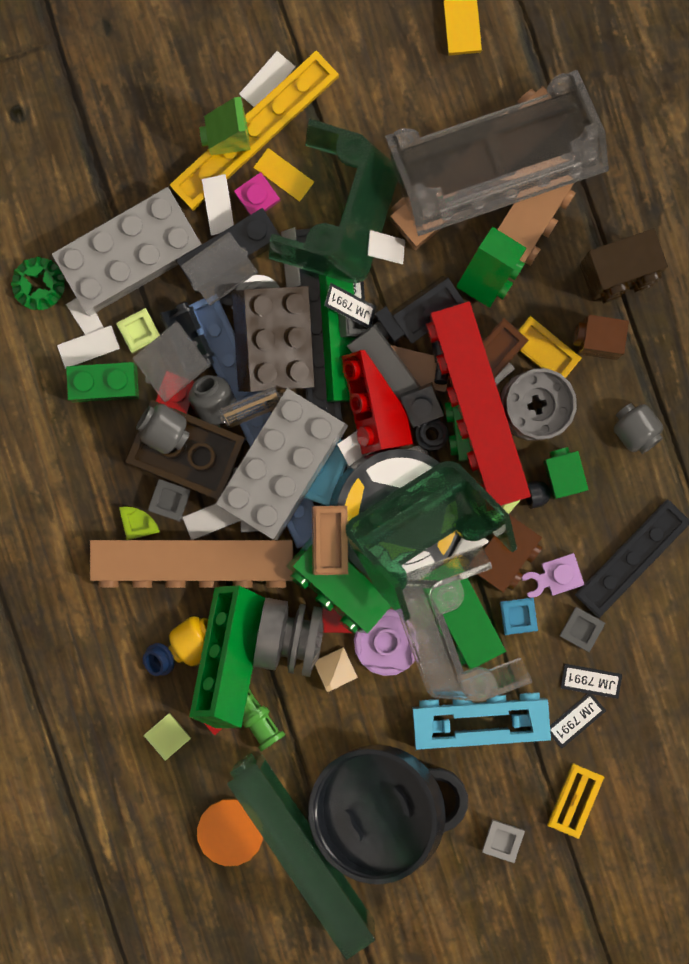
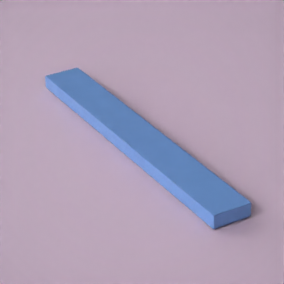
[189,293,314,549]

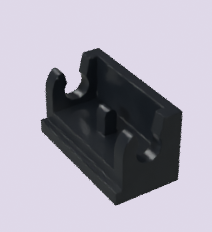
[391,276,465,344]

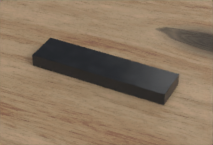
[574,499,689,618]

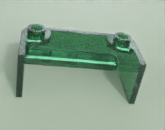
[268,119,399,283]
[345,461,517,621]

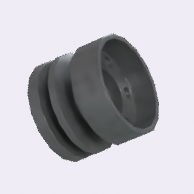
[500,368,577,441]
[253,598,324,677]

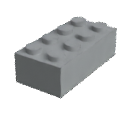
[52,187,202,316]
[216,388,348,540]

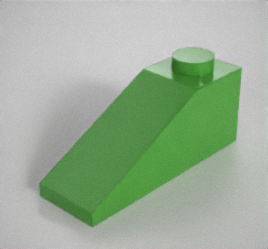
[199,97,250,155]

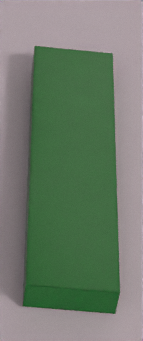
[319,267,355,402]

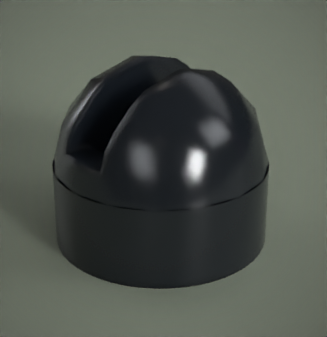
[525,481,551,509]

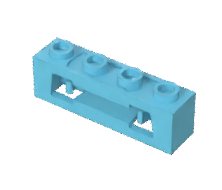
[412,692,551,750]

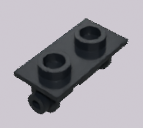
[160,302,215,375]

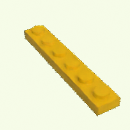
[170,50,339,211]

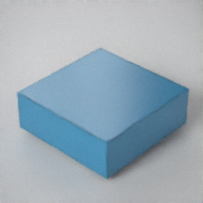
[500,597,538,635]

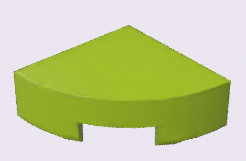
[119,507,160,540]

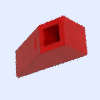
[341,350,413,455]

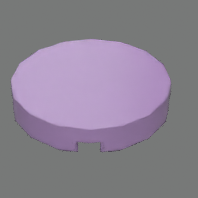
[354,609,421,676]

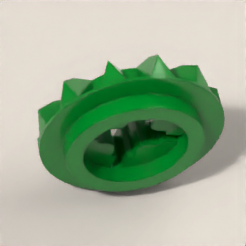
[11,256,65,310]

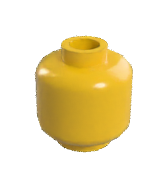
[168,616,208,666]

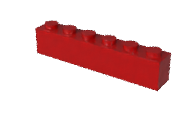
[426,301,531,509]

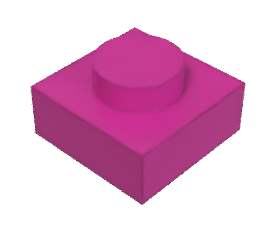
[234,172,280,215]

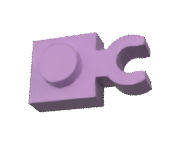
[521,553,584,598]

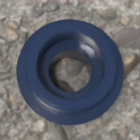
[143,643,175,676]

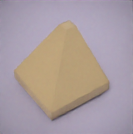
[315,647,358,692]

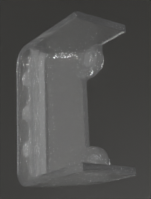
[390,545,533,702]

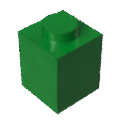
[543,447,589,500]

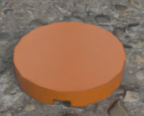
[197,799,264,866]

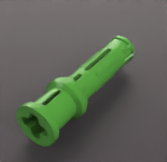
[242,689,286,752]

